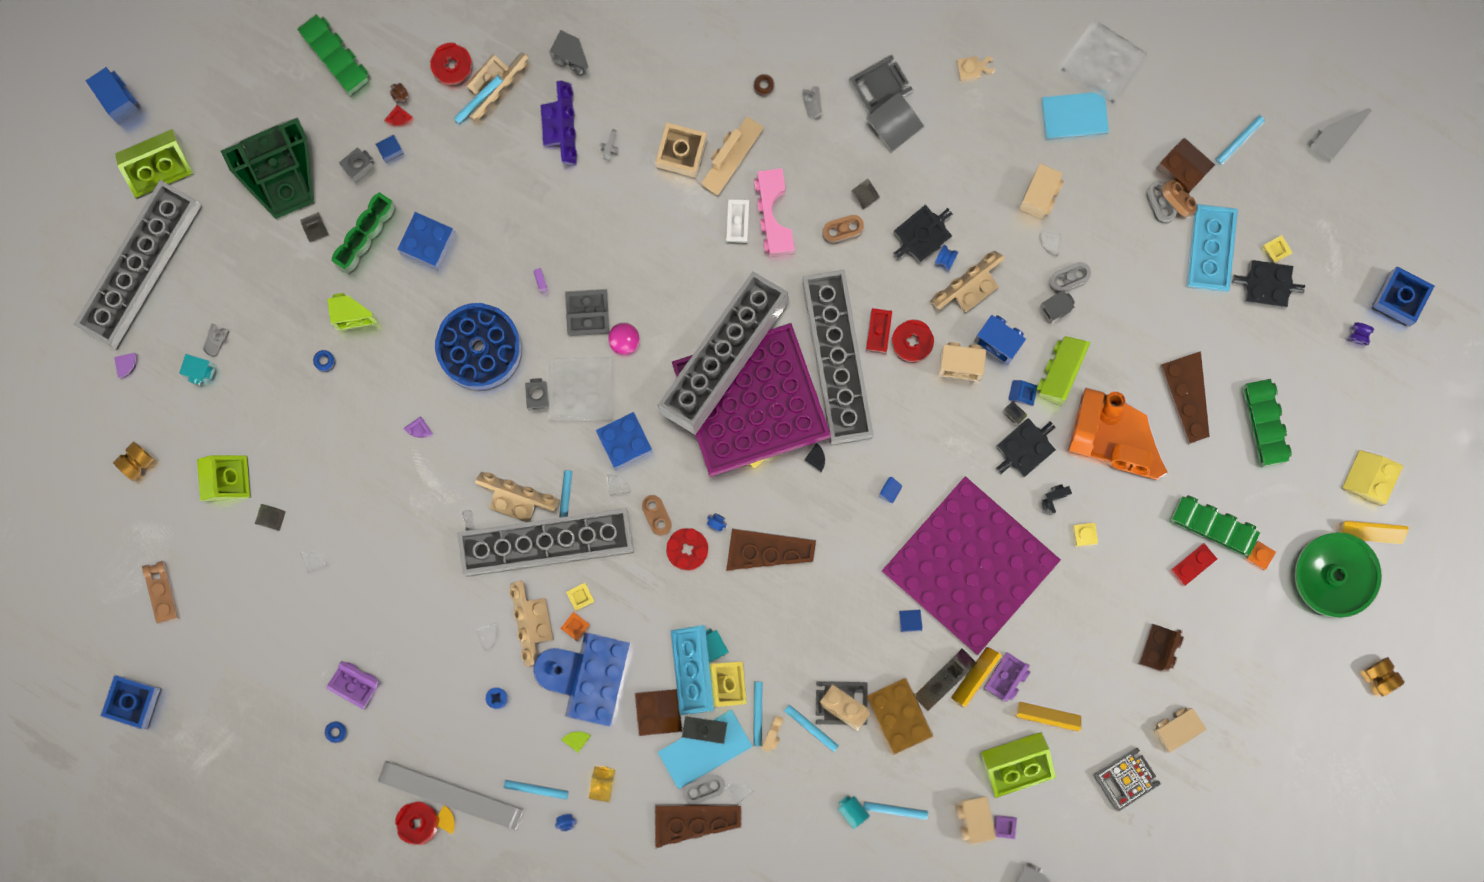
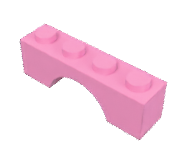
[754,168,795,257]

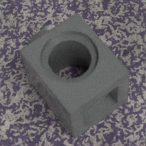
[339,147,374,183]
[1040,290,1075,324]
[525,378,549,411]

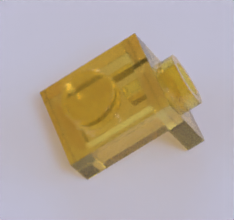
[589,766,615,802]

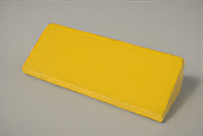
[1340,521,1409,544]
[951,647,1001,707]
[1016,702,1081,732]

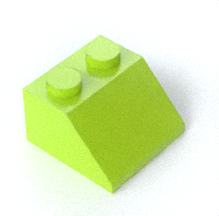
[327,293,378,330]
[197,455,250,501]

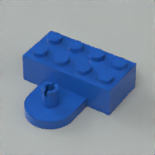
[533,633,630,727]

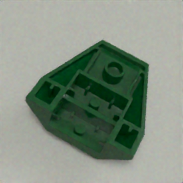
[221,117,314,219]

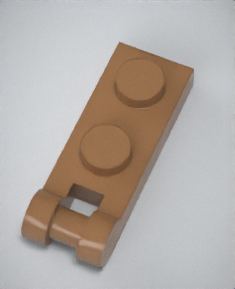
[142,561,178,623]

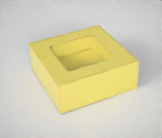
[1263,235,1292,263]
[566,583,595,611]

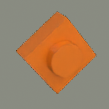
[1246,541,1276,570]
[560,612,590,642]

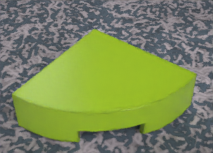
[561,731,591,753]

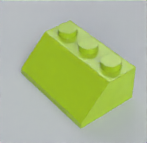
[115,129,193,198]
[1037,336,1091,406]
[981,732,1056,798]

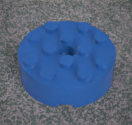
[435,303,522,390]

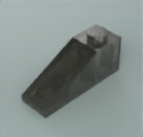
[914,648,977,711]

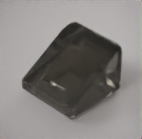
[851,179,880,210]
[300,212,329,242]
[1002,401,1027,426]
[255,504,285,531]

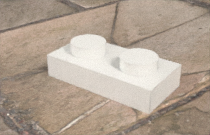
[726,199,749,243]

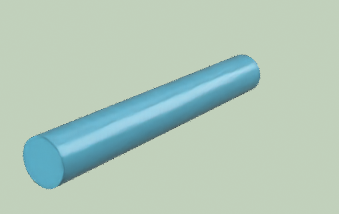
[454,75,503,123]
[1216,115,1265,164]
[559,470,572,518]
[753,682,763,746]
[785,705,839,752]
[504,780,568,800]
[864,802,928,819]

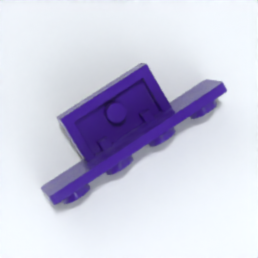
[540,80,577,165]

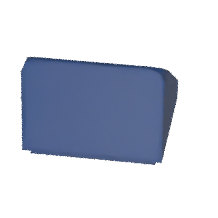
[376,134,404,162]
[1008,380,1038,406]
[879,477,902,503]
[899,610,923,632]

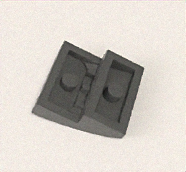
[866,92,924,153]
[565,289,610,335]

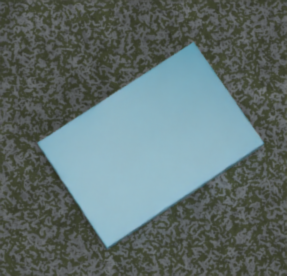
[1042,91,1109,139]

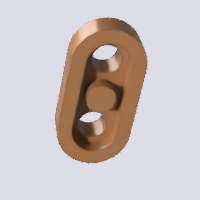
[1162,180,1197,217]
[823,215,864,243]
[642,495,672,536]

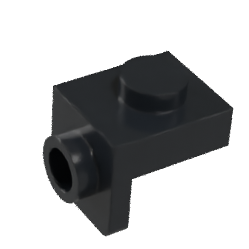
[1041,484,1072,515]

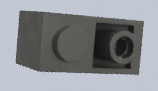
[549,30,589,75]

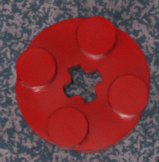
[430,42,472,85]
[892,319,934,362]
[666,528,708,571]
[395,801,439,845]

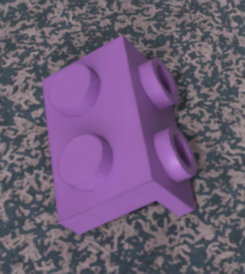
[984,652,1030,702]
[326,661,378,709]

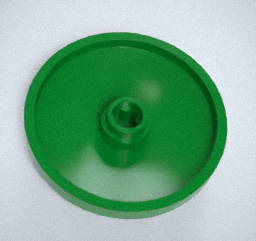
[1295,532,1382,618]

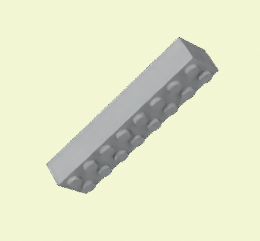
[74,180,201,349]
[802,269,874,445]
[658,271,789,435]
[457,508,633,576]

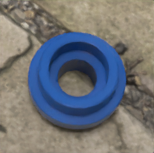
[313,350,334,371]
[707,513,727,531]
[325,721,346,743]
[555,814,576,832]

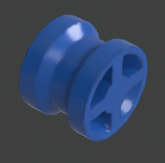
[935,245,958,271]
[485,688,508,709]

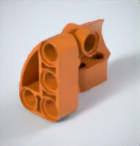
[1068,387,1168,480]

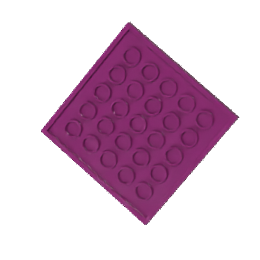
[672,323,831,477]
[882,476,1061,655]

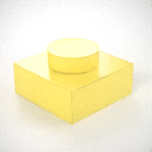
[1073,522,1098,547]

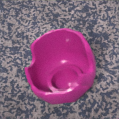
[608,322,640,355]

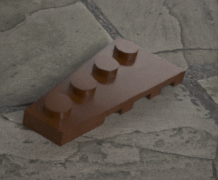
[1160,351,1210,444]
[726,528,816,571]
[655,804,741,848]

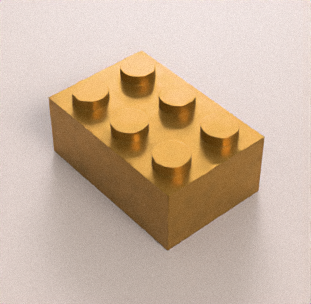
[867,678,933,755]

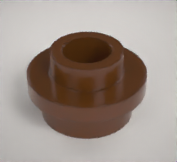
[754,74,774,95]
[390,83,409,103]

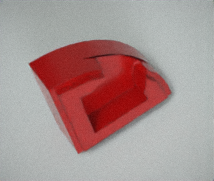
[384,105,414,126]

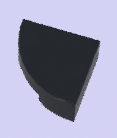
[804,443,825,473]

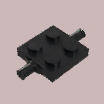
[893,204,953,264]
[1233,260,1305,308]
[996,418,1056,477]

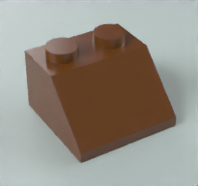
[1157,137,1215,194]
[635,689,682,736]

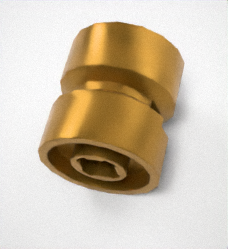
[113,441,154,481]
[1365,657,1405,697]

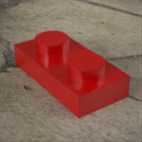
[866,308,892,353]
[1171,543,1217,586]

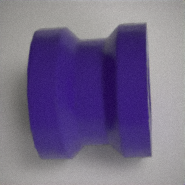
[1349,322,1375,346]

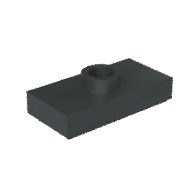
[682,716,727,744]

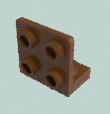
[1138,624,1184,673]

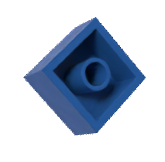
[85,67,139,124]
[397,212,456,270]
[1373,266,1435,326]
[974,315,1026,365]
[596,412,653,471]
[101,675,160,729]

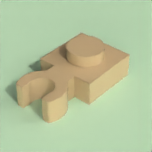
[957,56,995,81]
[761,715,784,752]

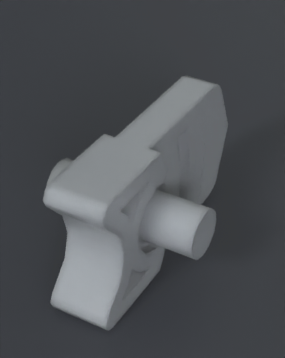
[803,86,822,118]
[600,129,618,160]
[203,324,228,355]

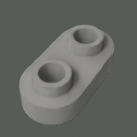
[1148,181,1177,222]
[1050,262,1091,292]
[683,775,725,804]

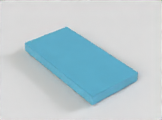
[1187,204,1238,292]
[671,625,714,715]
[658,709,753,789]

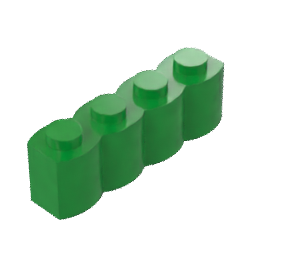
[297,14,369,96]
[332,192,395,274]
[1243,379,1292,467]
[1170,495,1260,557]

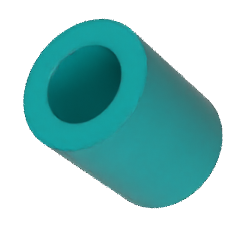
[838,795,870,829]

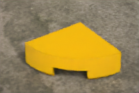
[438,805,455,834]

